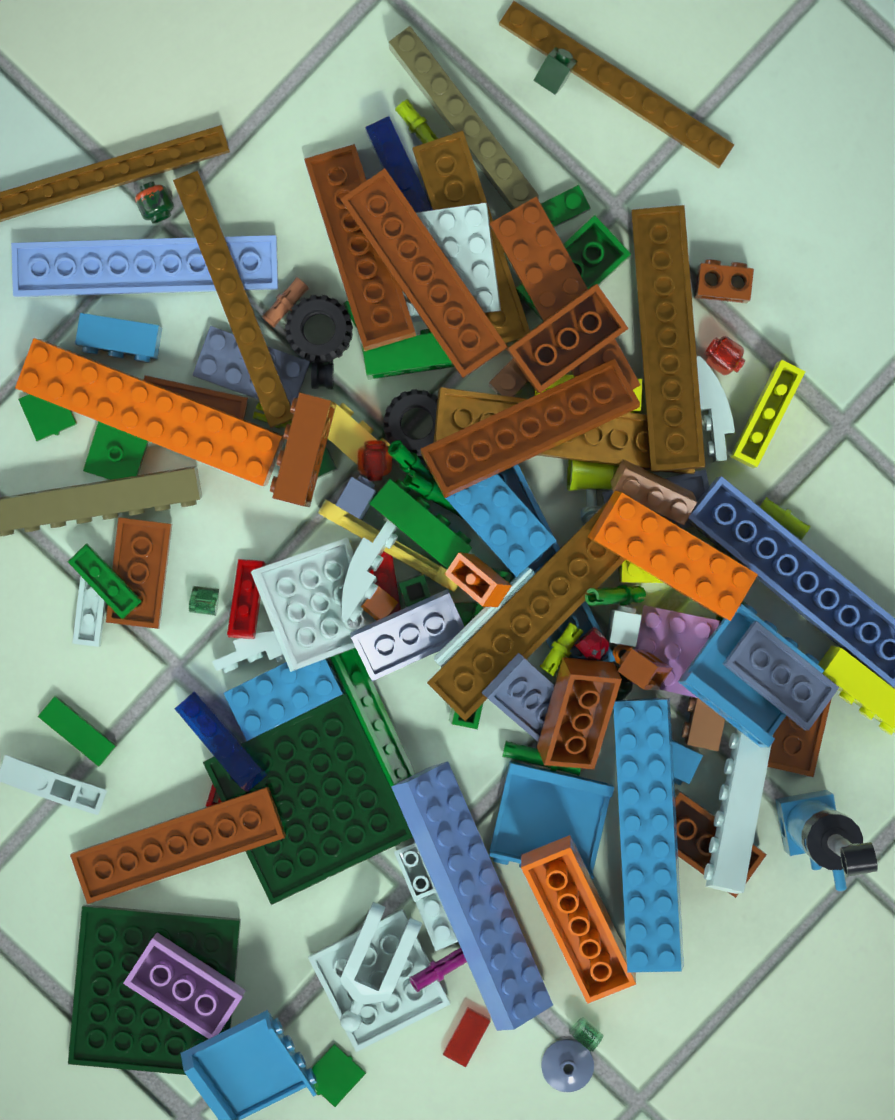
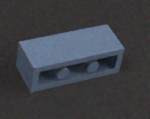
[336,475,378,520]

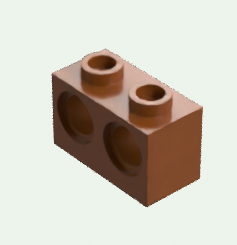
[694,260,754,304]
[618,649,673,690]

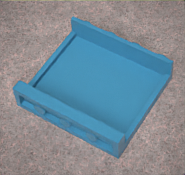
[678,604,824,748]
[489,761,614,880]
[181,1010,317,1120]

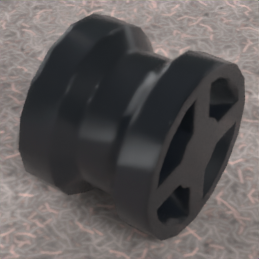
[311,363,334,390]

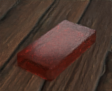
[443,1007,491,1067]

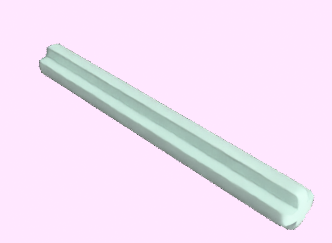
[434,567,536,667]

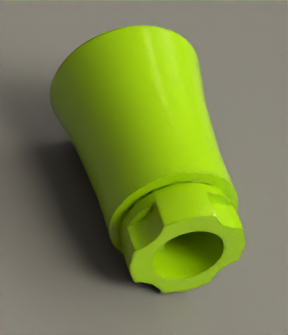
[567,459,619,491]

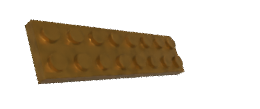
[412,131,530,343]

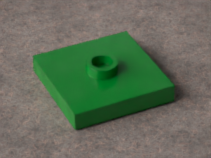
[83,421,149,480]

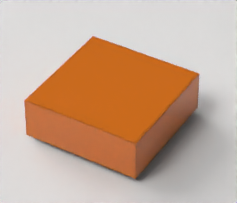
[361,586,398,621]

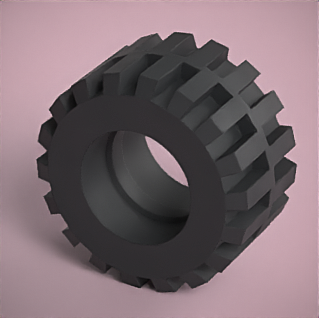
[285,294,353,364]
[383,389,438,456]

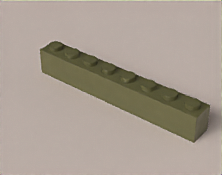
[389,26,539,210]
[0,466,202,537]

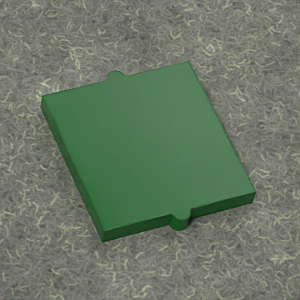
[18,394,77,442]
[311,1043,366,1107]

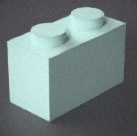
[606,605,642,647]

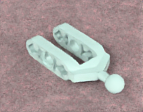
[340,902,422,1031]

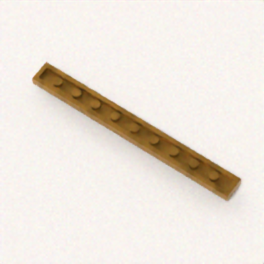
[499,1,734,169]
[0,125,230,222]
[173,170,294,428]

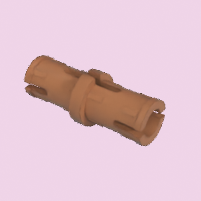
[261,277,309,328]

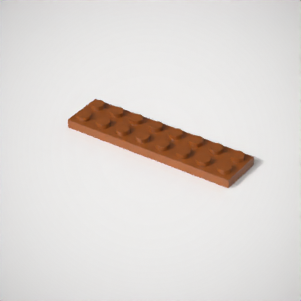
[304,144,416,351]
[340,168,507,378]
[489,196,641,389]
[421,359,640,498]
[70,786,286,904]

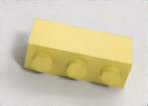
[328,402,393,479]

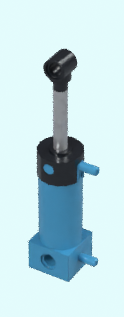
[775,790,878,891]

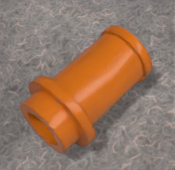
[613,644,632,665]

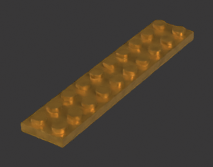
[631,205,705,472]
[434,387,695,474]
[427,500,625,721]

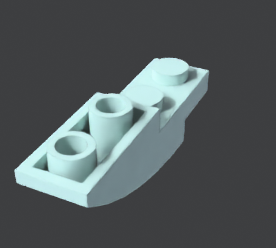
[697,356,735,462]
[342,521,398,625]
[212,630,285,673]
[0,755,107,815]
[394,843,458,951]

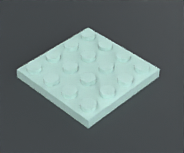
[402,203,501,322]
[251,538,376,672]
[308,908,450,1052]

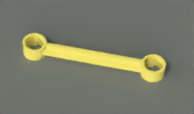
[318,499,458,592]

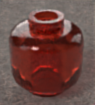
[704,336,745,376]
[357,440,392,481]

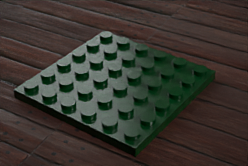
[203,693,413,905]
[68,905,241,1075]

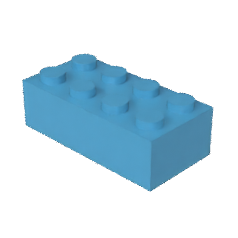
[445,474,557,577]
[224,658,344,741]

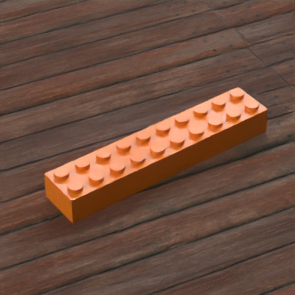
[15,338,285,486]

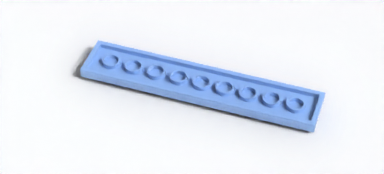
[11,235,278,297]

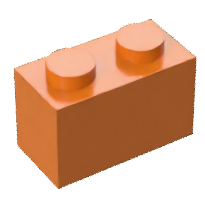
[445,552,512,608]

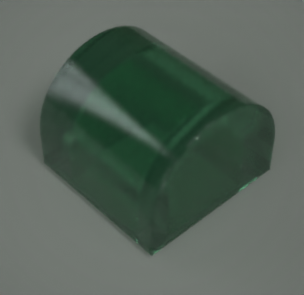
[189,586,219,616]
[569,1017,604,1052]

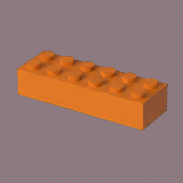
[588,491,758,621]
[521,835,636,1004]

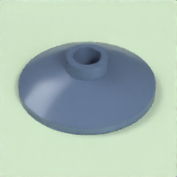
[541,1039,594,1092]

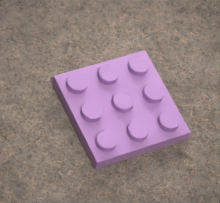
[633,605,722,698]

